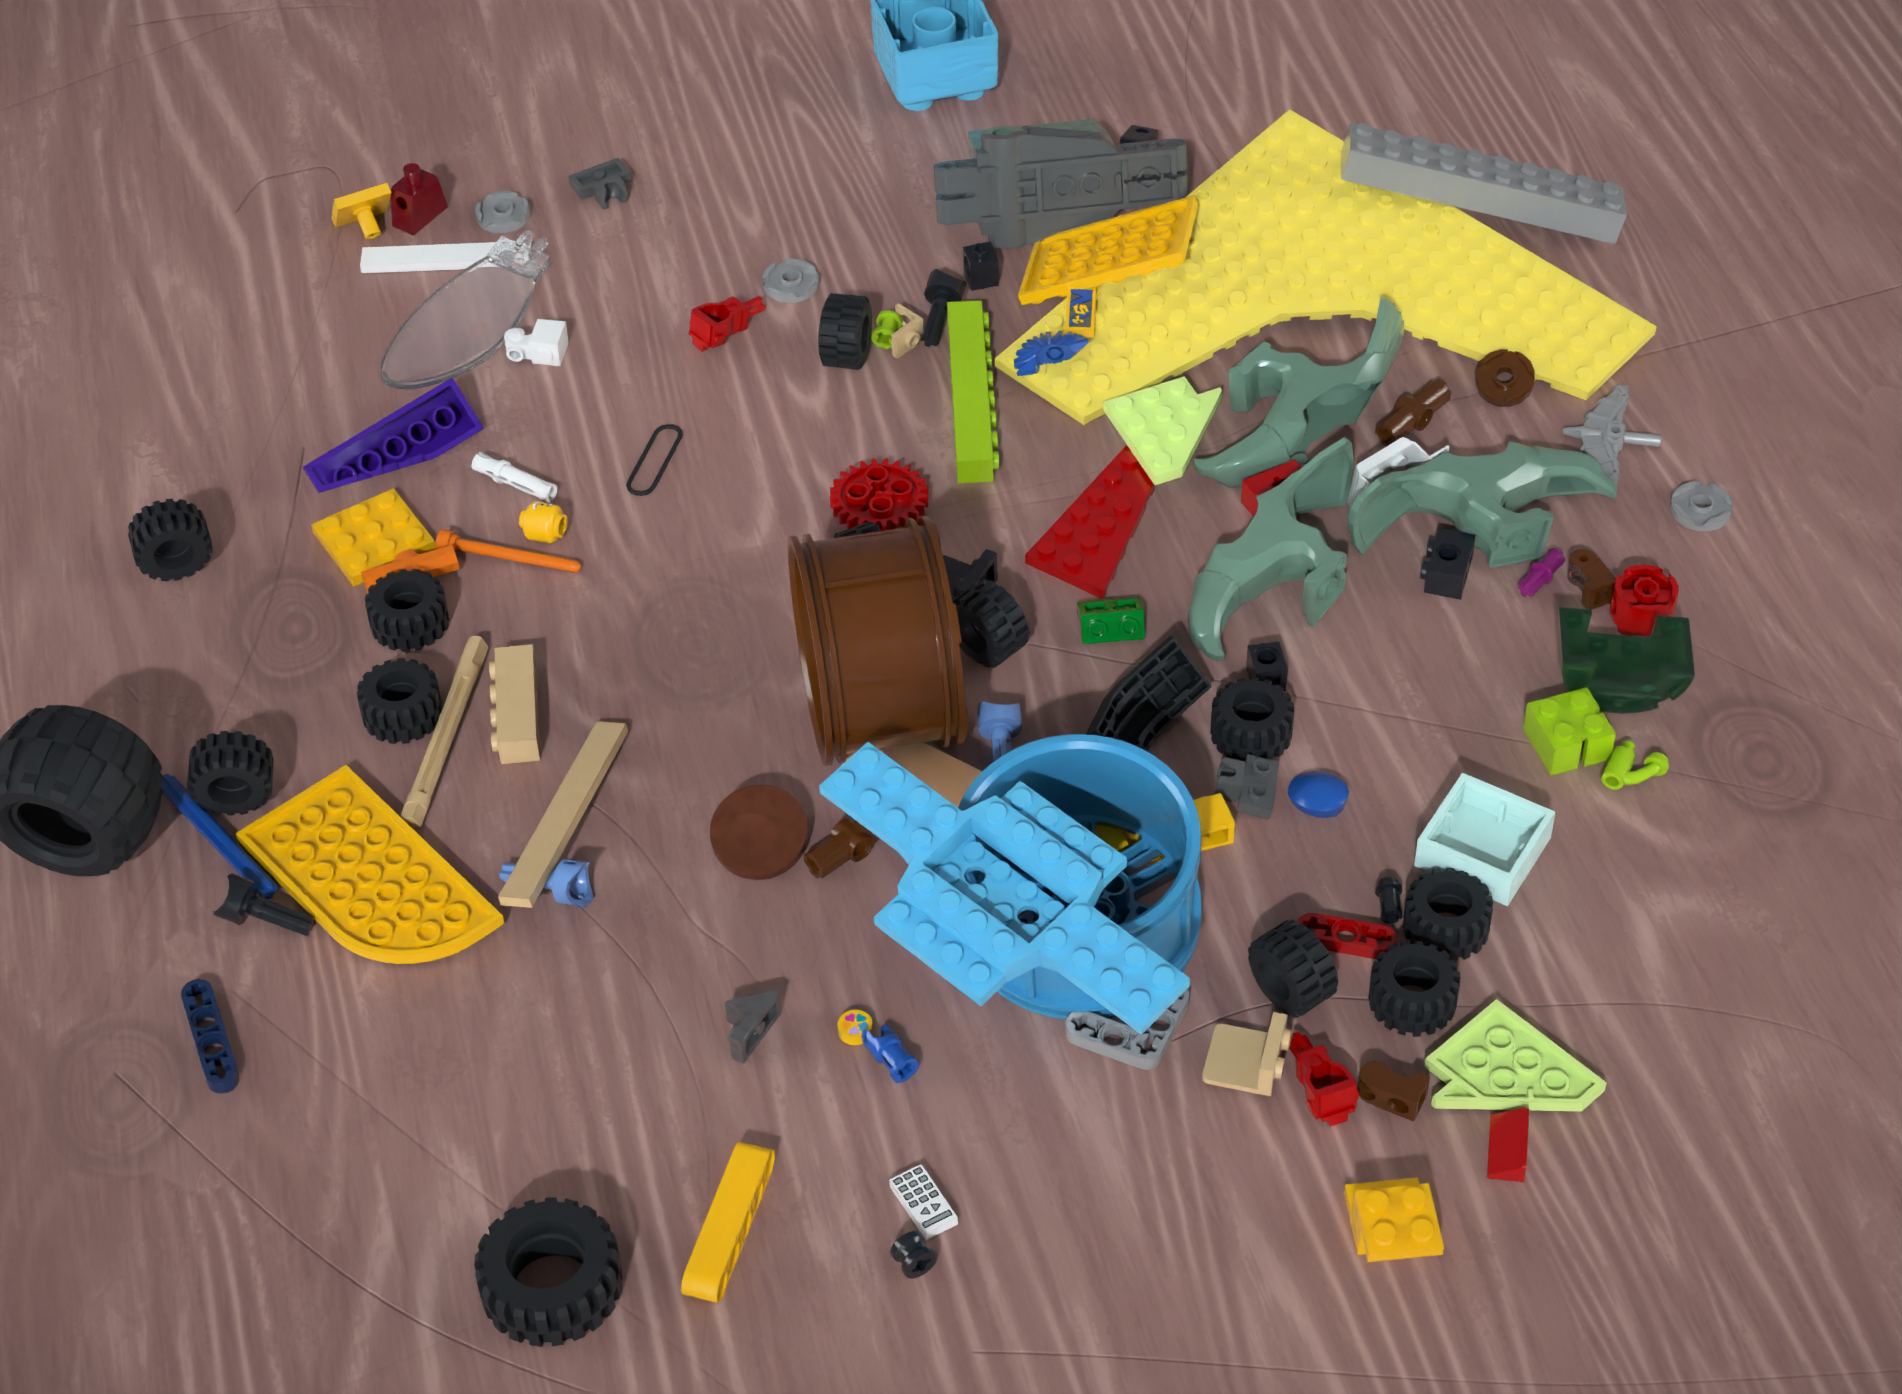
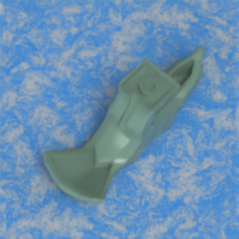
[1193,298,1404,488]
[1187,437,1354,661]
[1347,441,1617,568]

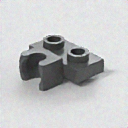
[569,158,631,209]
[1214,754,1279,819]

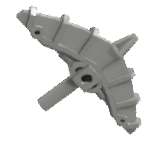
[1563,384,1661,487]

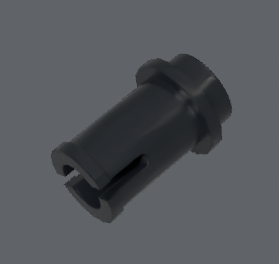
[1375,877,1403,923]

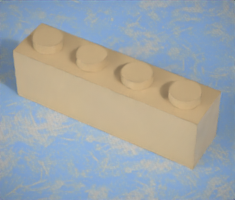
[489,644,540,764]

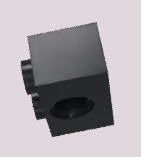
[1420,528,1476,600]

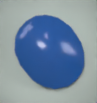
[1288,771,1349,818]

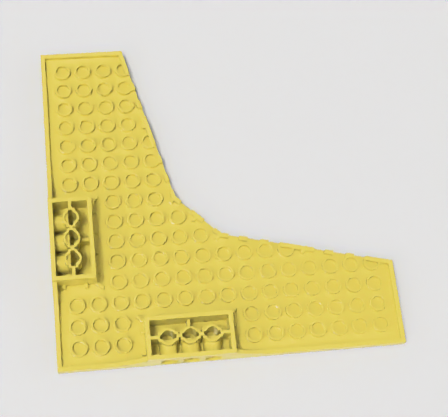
[995,109,1657,425]

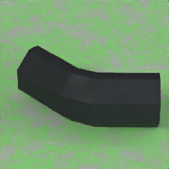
[1086,636,1212,752]

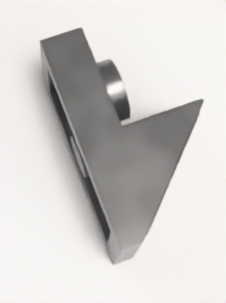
[725,990,781,1064]

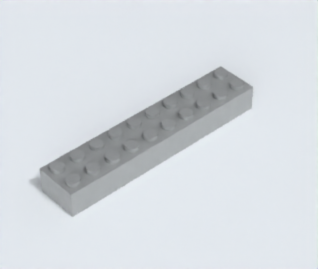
[1341,123,1627,244]

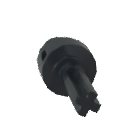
[921,269,967,347]
[213,873,315,936]

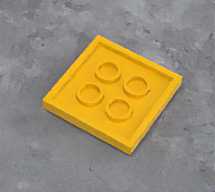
[311,488,435,587]

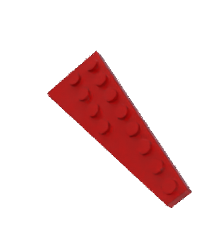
[1025,445,1155,599]

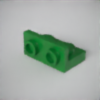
[1077,597,1145,644]

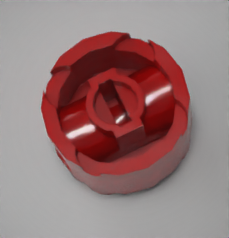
[1610,564,1679,637]

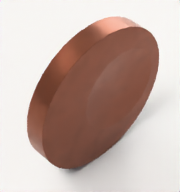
[710,785,808,880]

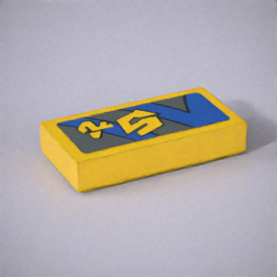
[1065,287,1097,338]

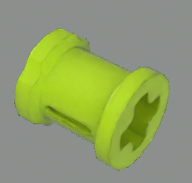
[871,310,902,349]

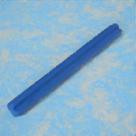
[161,774,278,899]

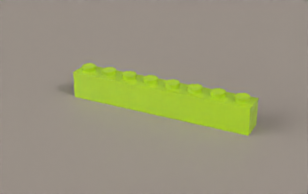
[947,300,999,484]

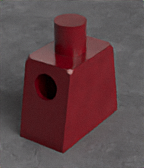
[391,163,448,236]

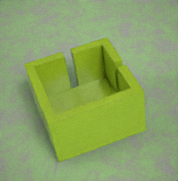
[1523,687,1616,776]

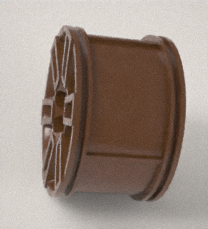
[788,516,968,766]

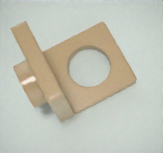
[891,303,923,359]

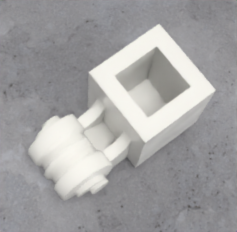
[504,319,569,366]

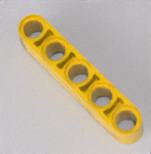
[681,1141,775,1303]

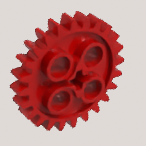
[830,458,929,531]

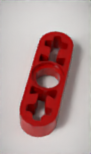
[1297,913,1397,959]

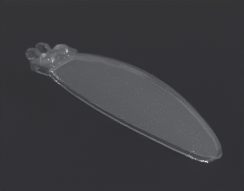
[381,230,551,390]

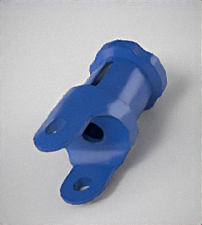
[861,1025,919,1083]

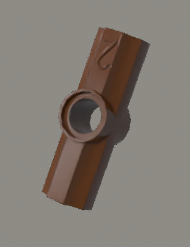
[1375,379,1451,446]
[804,818,880,879]

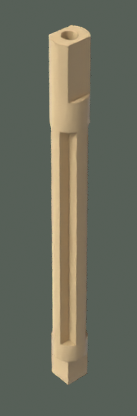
[400,636,489,829]

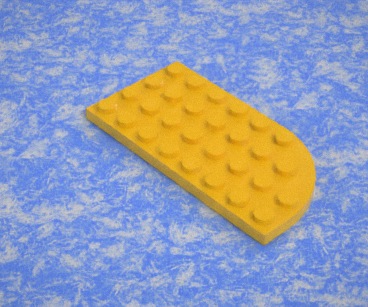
[236,765,504,964]

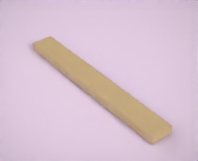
[498,721,628,908]

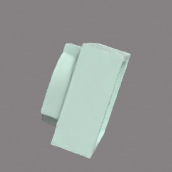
[1414,773,1555,906]

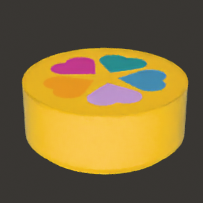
[837,1010,873,1045]

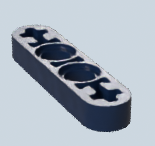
[181,979,239,1094]

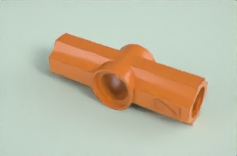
[361,545,460,594]

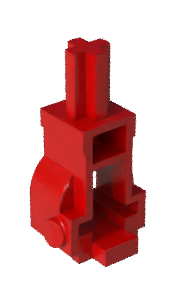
[688,296,766,352]
[1289,1032,1360,1127]

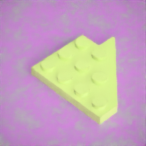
[1103,376,1222,485]
[1424,999,1607,1112]

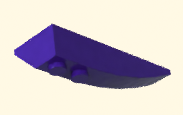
[302,378,484,493]

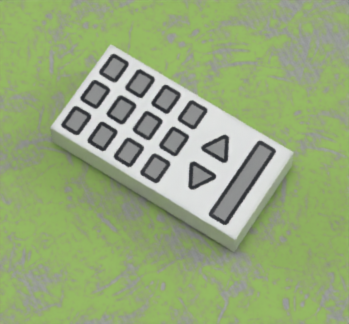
[889,1164,958,1240]

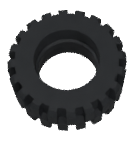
[474,1197,623,1347]

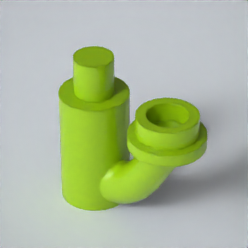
[1601,740,1669,790]

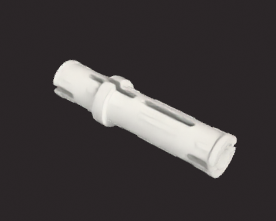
[471,452,557,503]

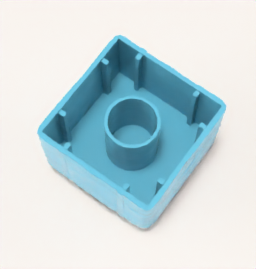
[870,0,998,111]

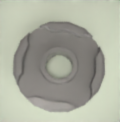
[474,191,531,233]
[762,258,820,303]
[1670,481,1733,531]

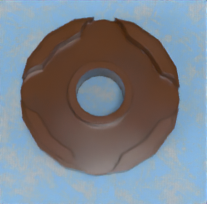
[1475,349,1535,407]

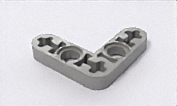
[1065,989,1190,1070]

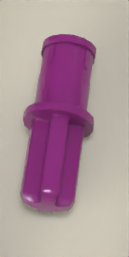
[1518,548,1566,597]

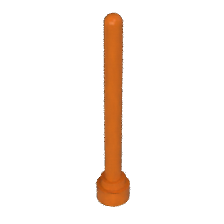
[435,529,581,573]

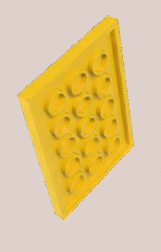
[1018,195,1198,305]

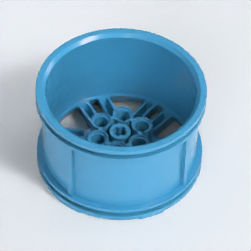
[958,734,1202,1019]

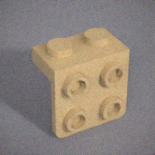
[1202,1012,1292,1097]

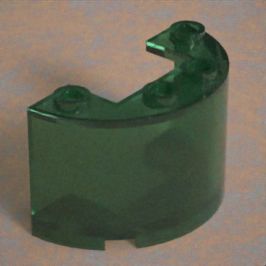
[1558,607,1695,714]

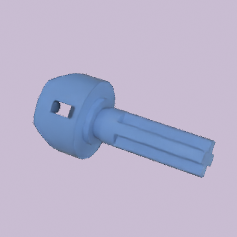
[977,701,1022,762]
[499,858,594,907]

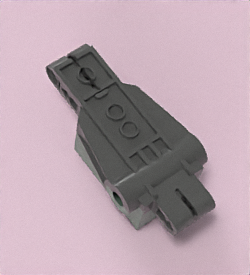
[933,119,1189,248]

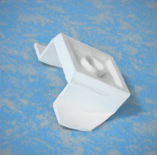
[1347,437,1450,506]

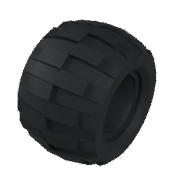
[0,705,164,876]

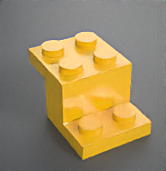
[1344,1177,1444,1262]

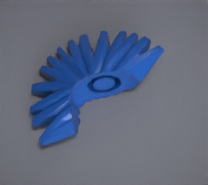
[1014,331,1089,376]

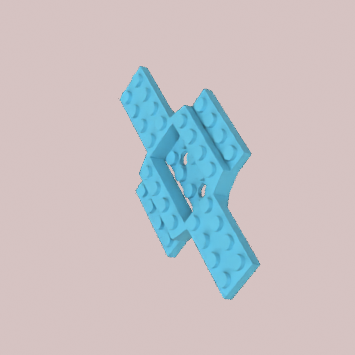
[819,742,1190,1035]

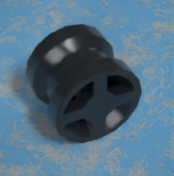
[890,1231,937,1279]

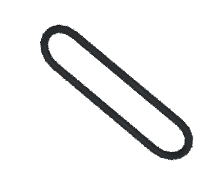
[626,424,683,496]

